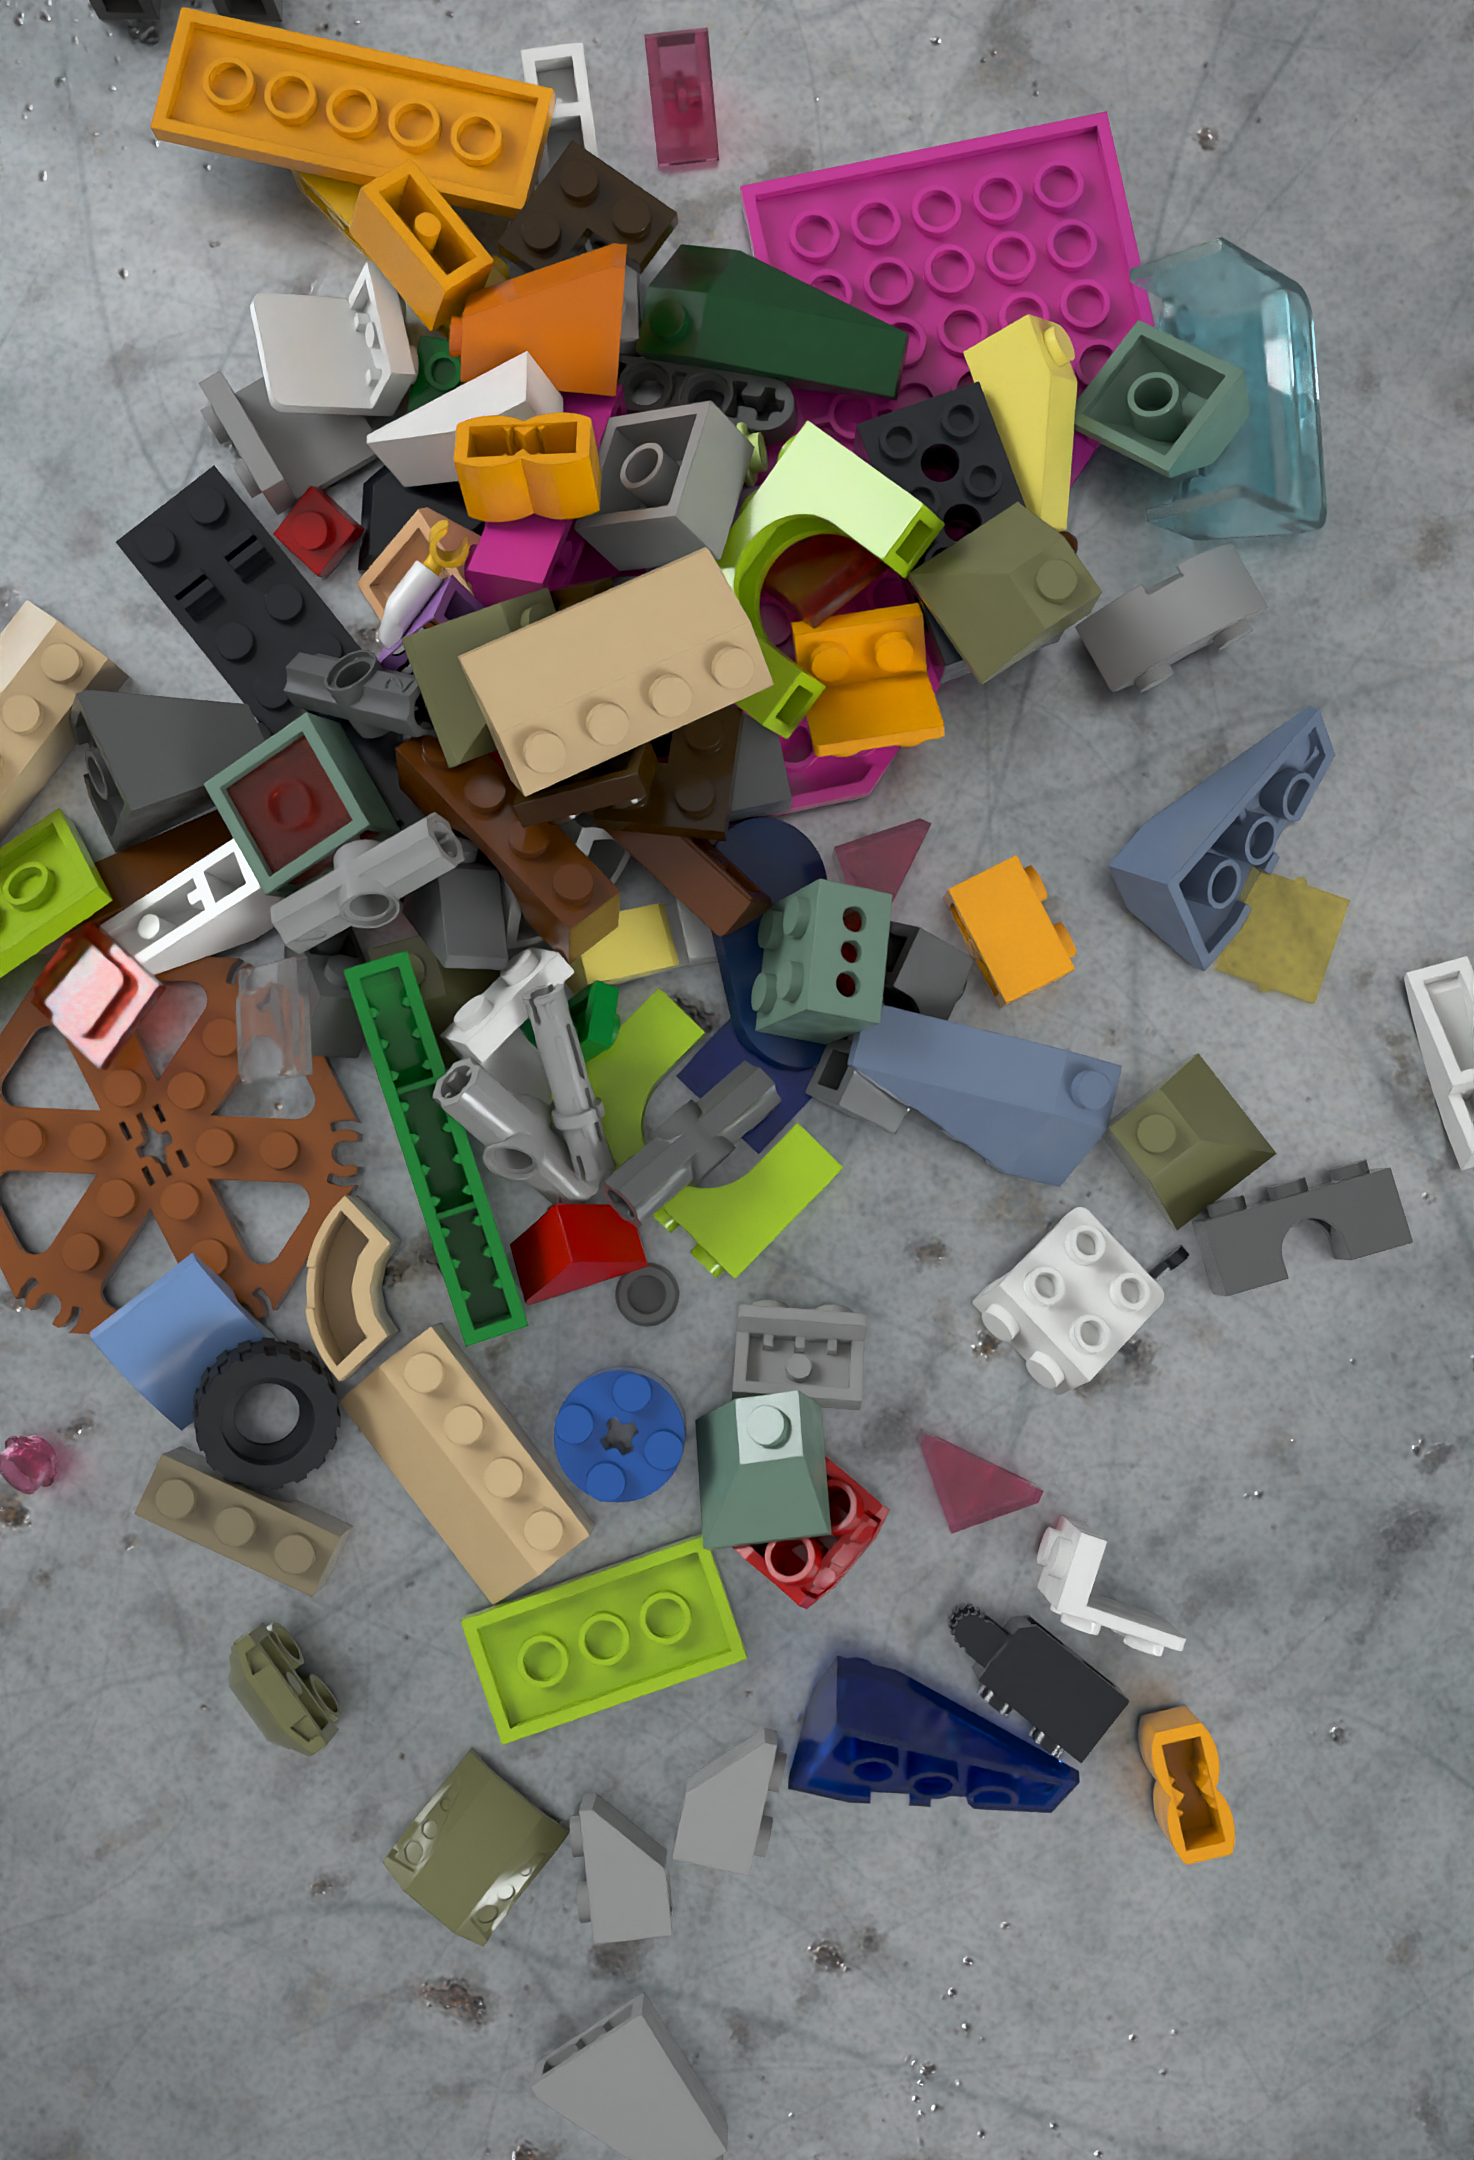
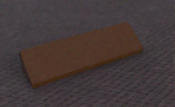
[38,809,233,955]
[586,810,773,937]

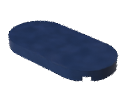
[711,817,853,1070]

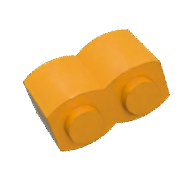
[453,412,602,522]
[1138,1705,1235,1865]

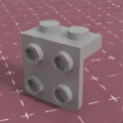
[199,370,378,515]

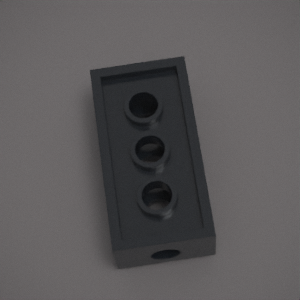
[853,381,1064,684]

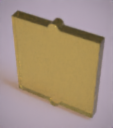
[1215,866,1350,1005]

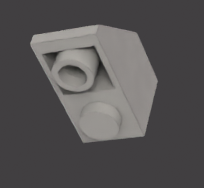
[672,1728,787,1876]
[569,1793,674,1945]

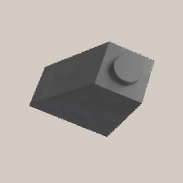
[69,690,272,853]

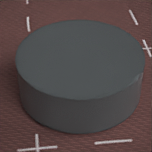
[615,1262,680,1327]

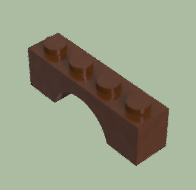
[395,735,621,964]

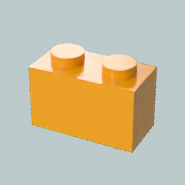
[349,158,495,332]
[943,855,1077,1009]

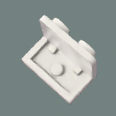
[250,261,419,416]
[440,947,575,1105]
[972,1207,1164,1395]
[1037,1515,1186,1656]

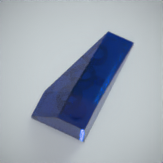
[788,1656,1080,1813]

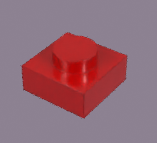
[273,485,365,578]

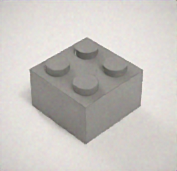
[574,401,755,571]

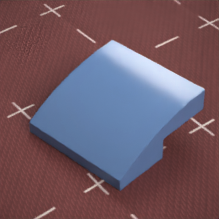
[89,1253,278,1431]

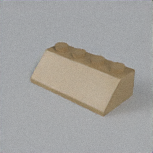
[457,547,774,797]
[0,600,129,843]
[339,1322,595,1605]

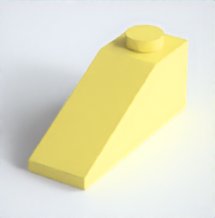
[963,314,1077,532]

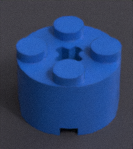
[554,1366,687,1503]

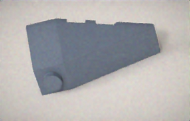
[1108,706,1335,971]
[847,1005,1122,1187]

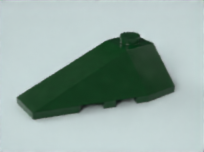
[636,244,910,400]

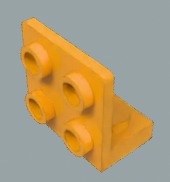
[791,603,945,757]

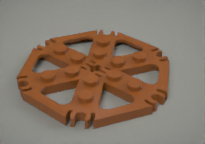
[0,952,363,1334]

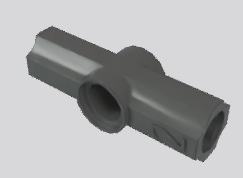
[284,650,437,738]
[601,1060,782,1228]

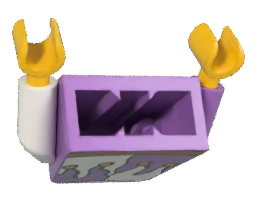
[378,520,485,675]

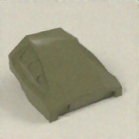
[229,1621,341,1757]
[382,1747,570,1947]

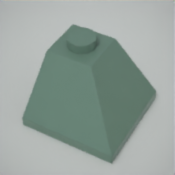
[1074,320,1251,478]
[695,1390,832,1550]

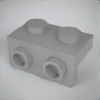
[732,1300,868,1410]

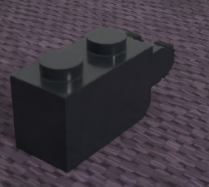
[948,1603,1130,1763]

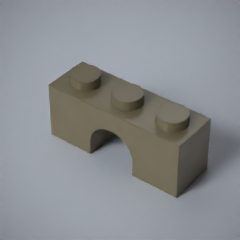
[134,1446,353,1597]

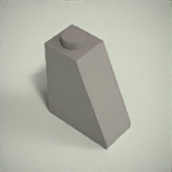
[530,1992,728,2160]

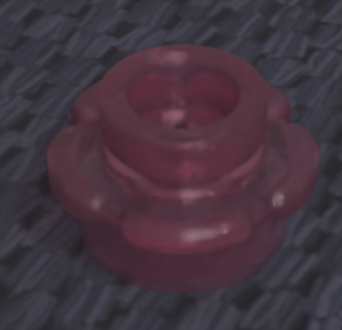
[0,1435,58,1495]

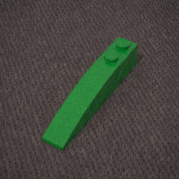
[343,950,529,1347]

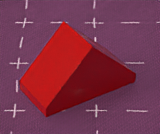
[510,1204,649,1306]

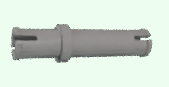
[522,984,616,1181]

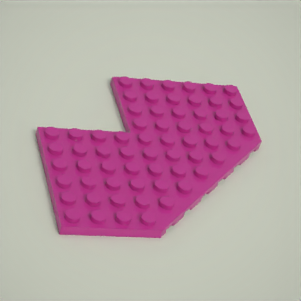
[569,111,1155,826]

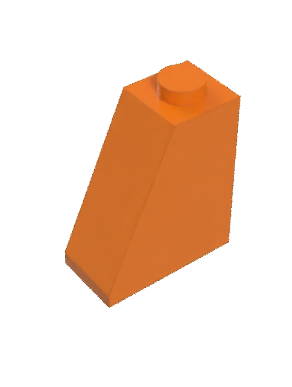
[449,243,627,396]

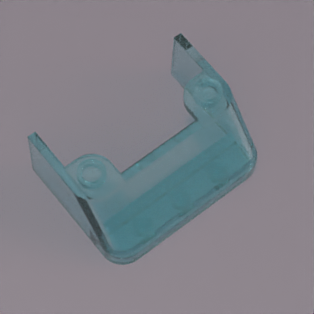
[1129,237,1327,541]

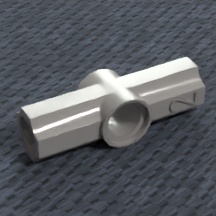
[270,812,464,954]
[432,1057,600,1205]

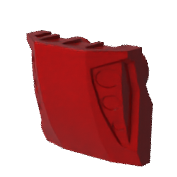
[732,1454,890,1609]

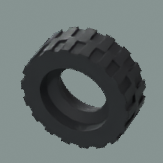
[193,1338,341,1490]

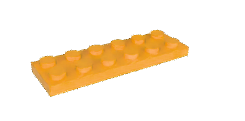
[150,7,556,219]

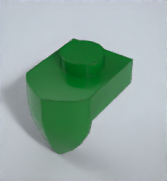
[519,980,620,1063]

